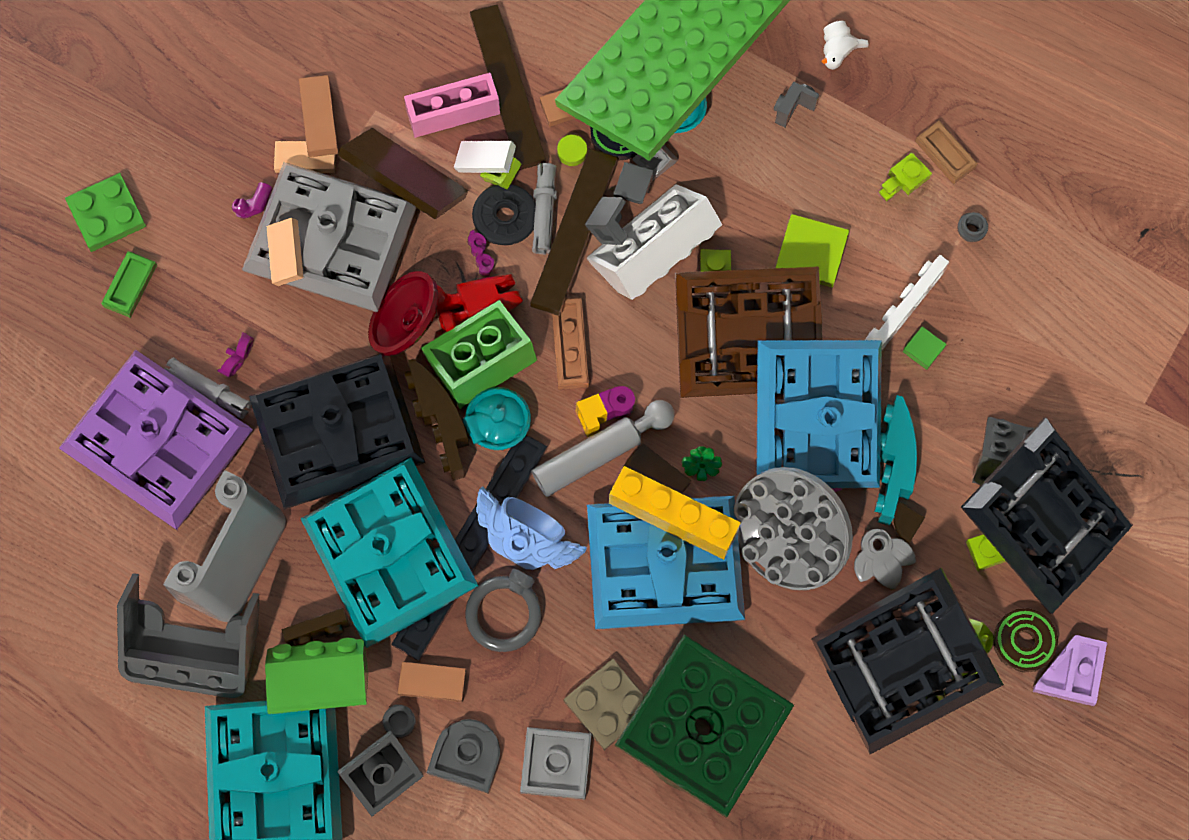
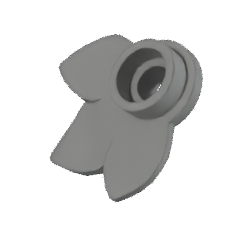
[854,529,916,589]

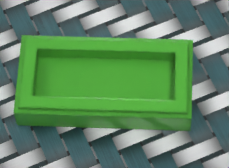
[101,251,157,318]

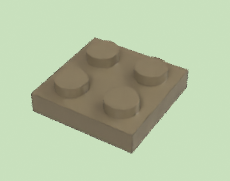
[563,659,644,751]

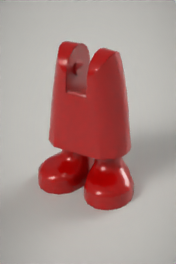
[436,274,523,334]

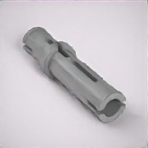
[532,163,557,255]
[164,357,251,419]

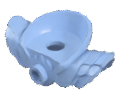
[476,486,587,570]

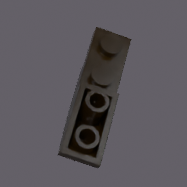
[404,359,469,481]

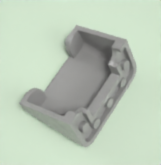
[163,470,286,622]

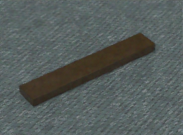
[470,4,546,171]
[530,149,617,316]

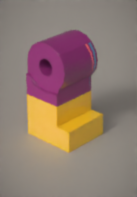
[575,386,635,438]

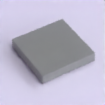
[520,727,591,800]

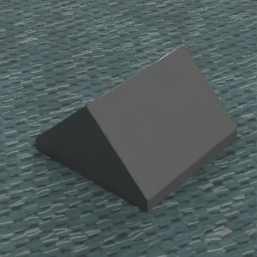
[337,731,424,817]

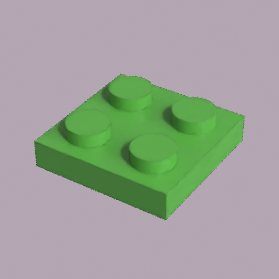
[65,173,146,252]

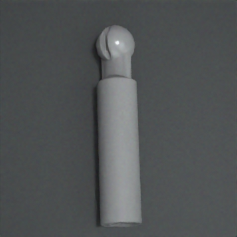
[531,400,675,497]

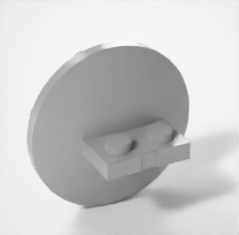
[734,467,853,590]

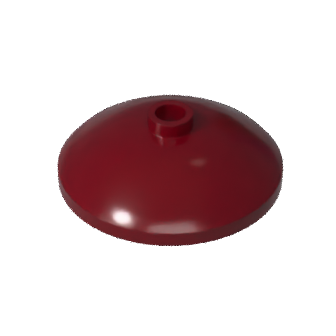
[368,271,439,356]

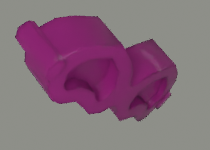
[467,230,494,277]
[217,332,254,377]

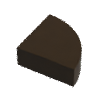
[893,501,925,544]

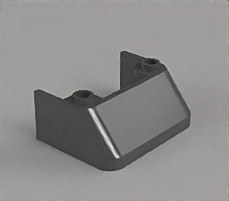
[117,573,259,698]

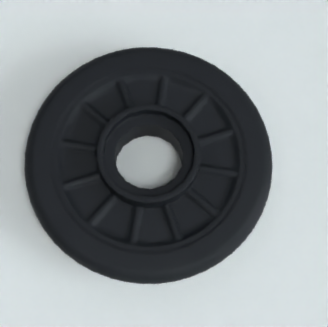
[472,184,536,245]

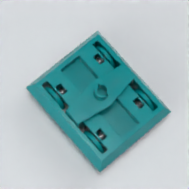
[300,457,479,648]
[205,701,343,840]

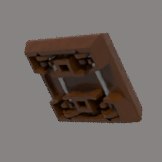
[675,267,823,398]

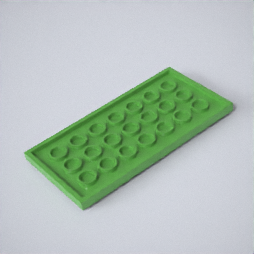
[555,0,790,161]

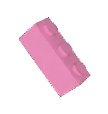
[404,73,500,138]

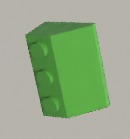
[421,300,537,409]
[265,638,368,714]

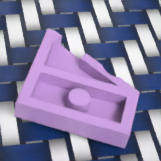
[1032,635,1107,706]

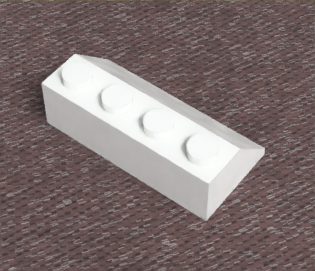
[587,184,722,300]

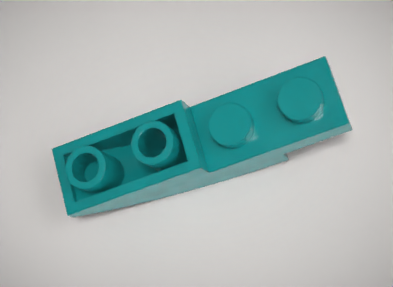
[874,395,917,525]

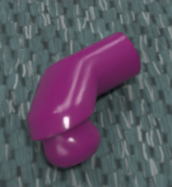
[232,182,273,219]

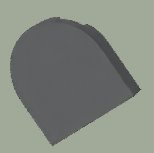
[426,719,500,794]

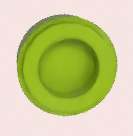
[557,135,587,166]

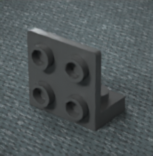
[972,417,1034,485]

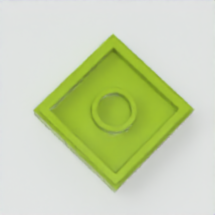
[775,214,849,288]

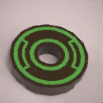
[993,608,1058,673]

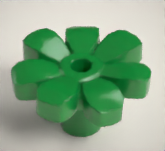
[682,446,722,481]

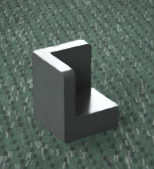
[614,162,653,204]
[585,197,628,245]

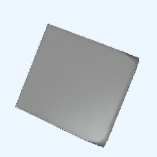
[632,144,678,180]

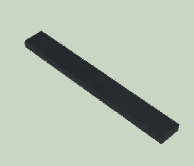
[391,435,547,662]

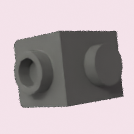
[773,82,820,128]

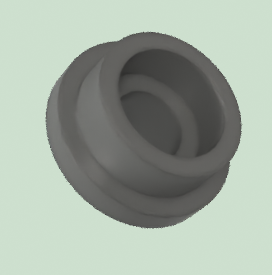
[957,212,988,242]

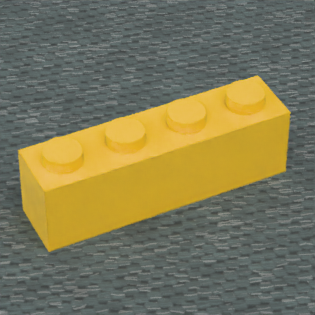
[609,466,741,560]

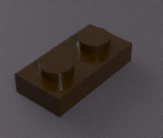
[281,608,350,646]

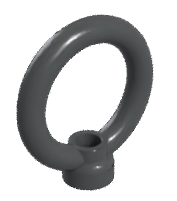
[465,568,542,652]

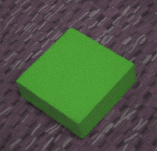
[903,327,947,370]

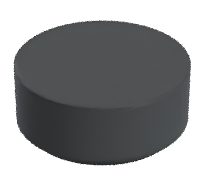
[383,705,416,739]

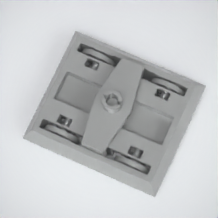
[242,162,416,312]

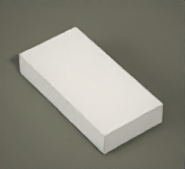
[454,141,516,173]

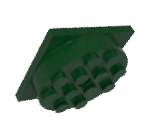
[614,634,794,818]

